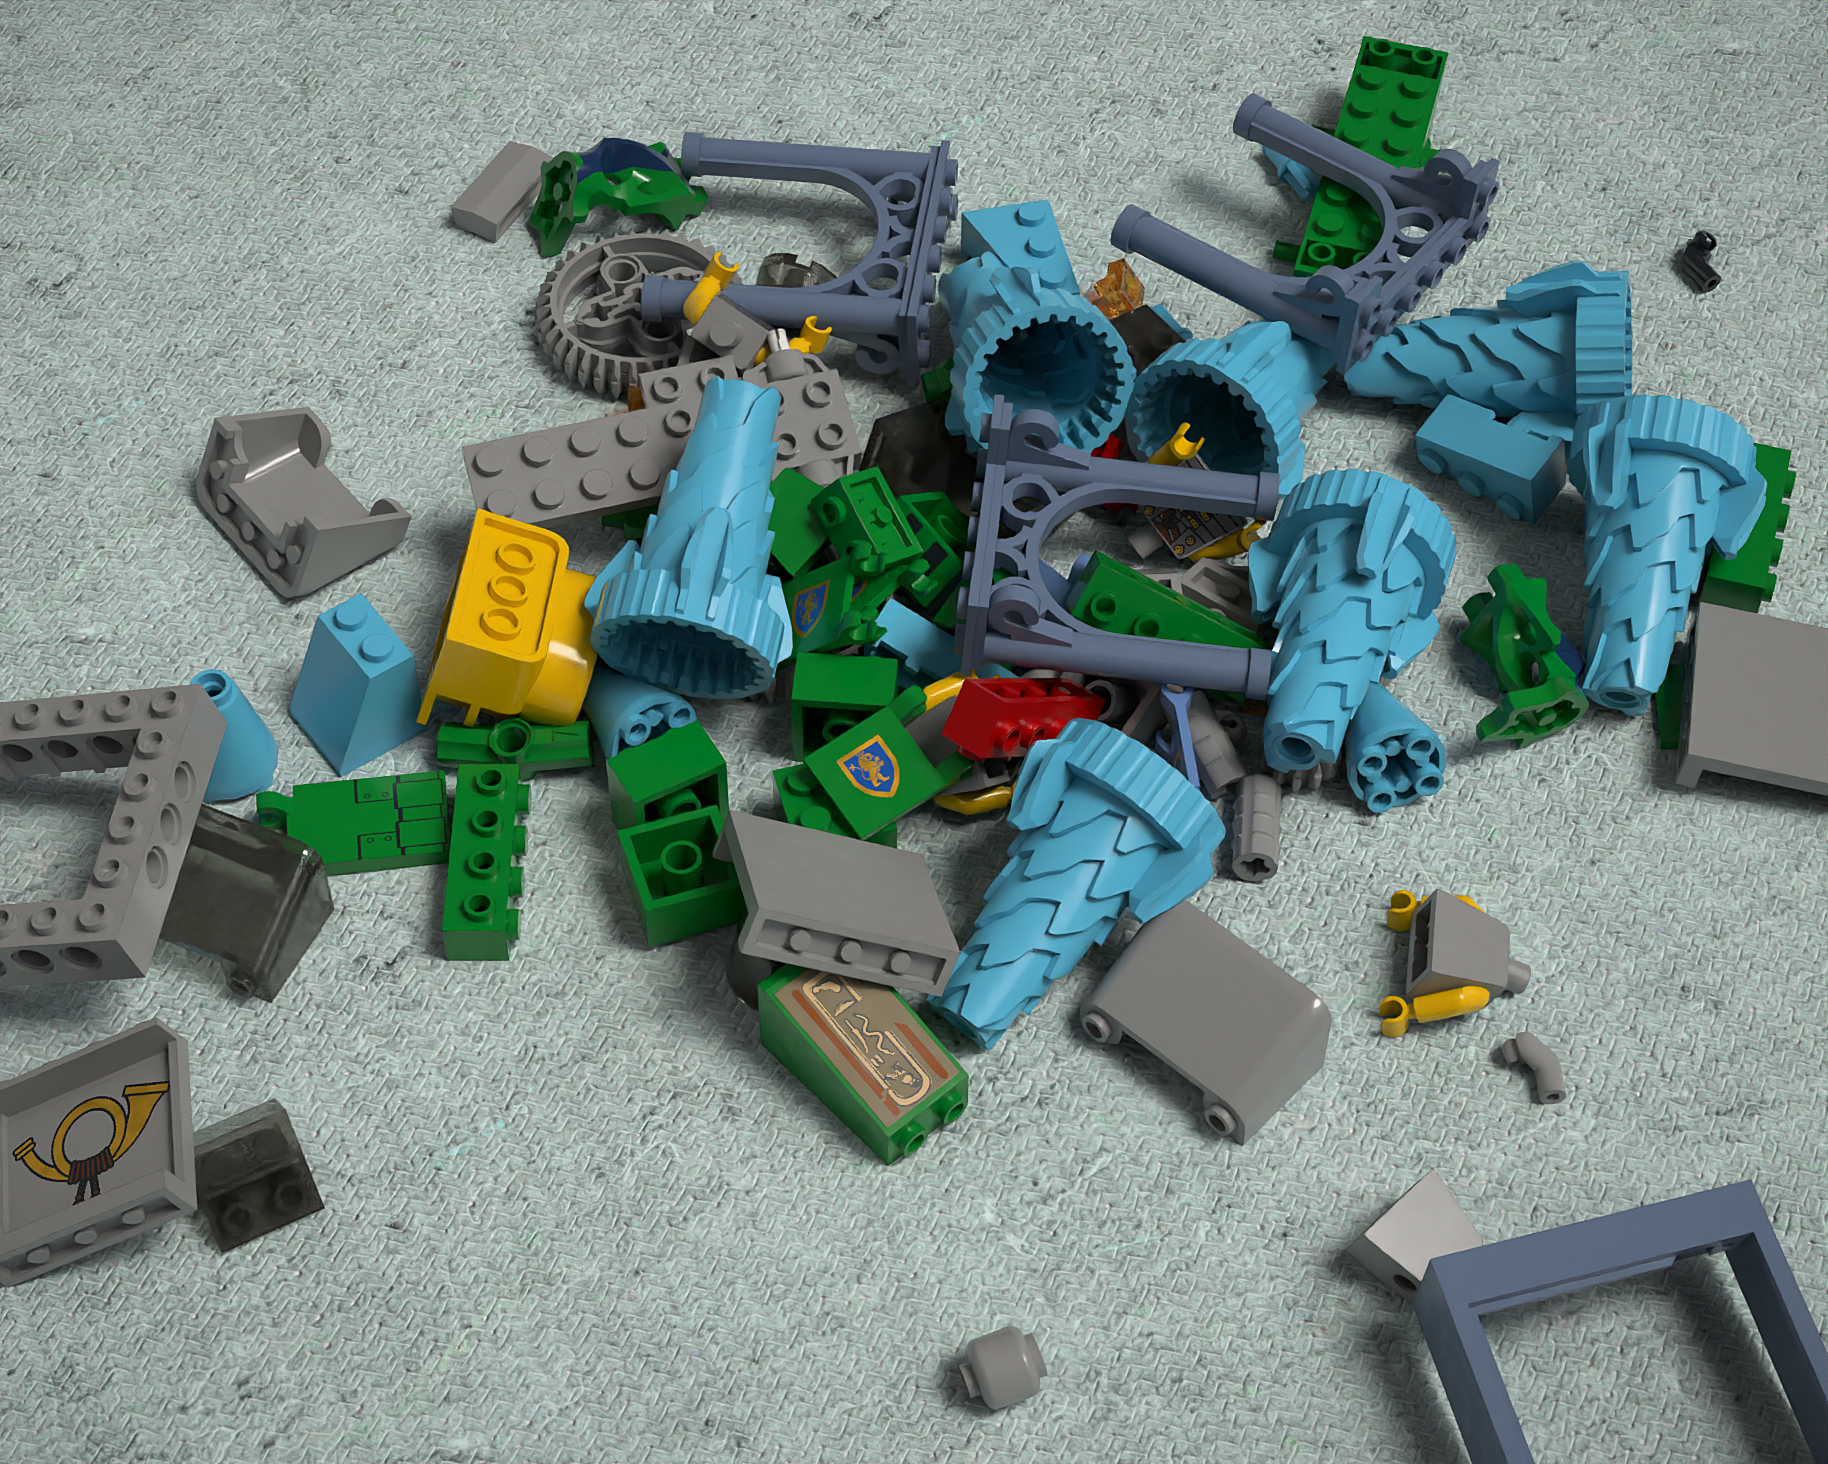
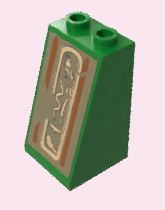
[758,963,969,1166]

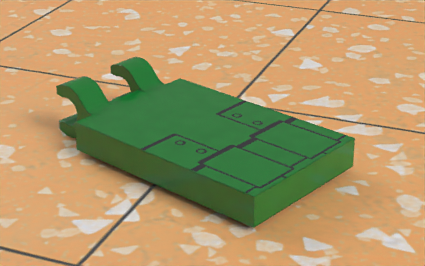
[256,770,451,878]

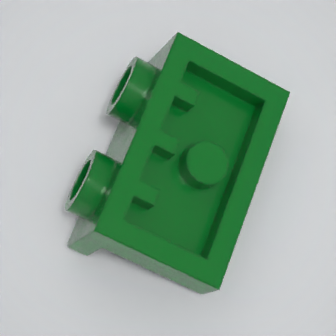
[811,466,924,585]

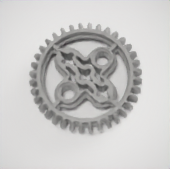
[535,227,744,401]

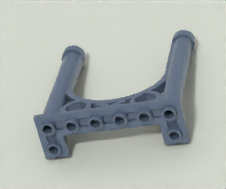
[1110,93,1500,375]
[641,131,958,386]
[953,394,1280,701]

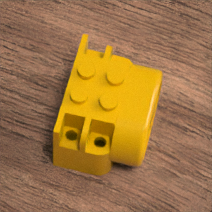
[416,508,598,728]

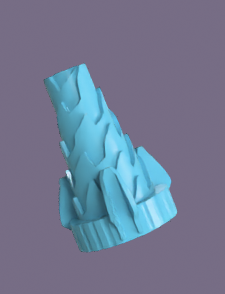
[938,251,1137,457]
[1344,261,1633,459]
[1124,317,1336,499]
[584,376,793,699]
[1567,394,1767,716]
[1248,469,1456,773]
[926,718,1226,1050]

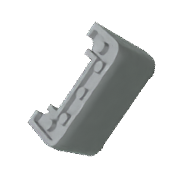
[196,407,412,598]
[1079,900,1331,1146]

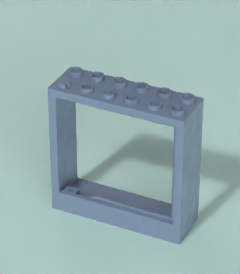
[1413,1179,1828,1464]

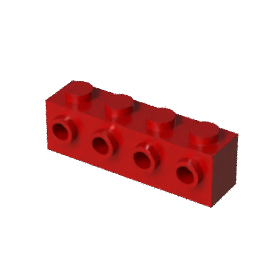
[941,678,1106,762]

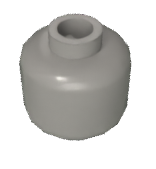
[958,1326,1047,1410]

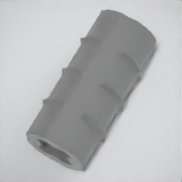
[1163,691,1251,799]
[1230,774,1283,882]

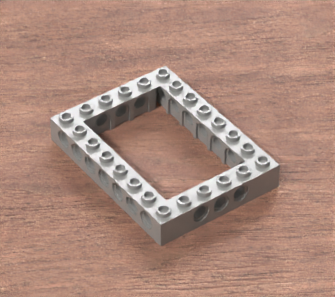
[0,684,228,987]

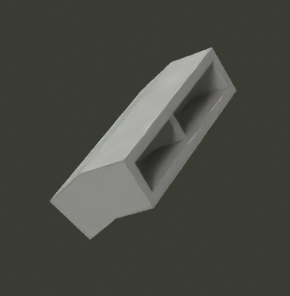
[451,141,554,243]

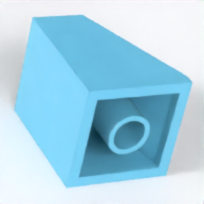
[289,593,427,777]

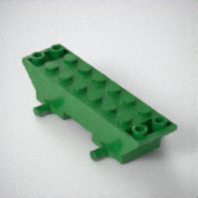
[1273,36,1449,286]

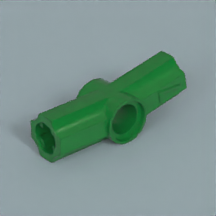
[437,718,594,781]

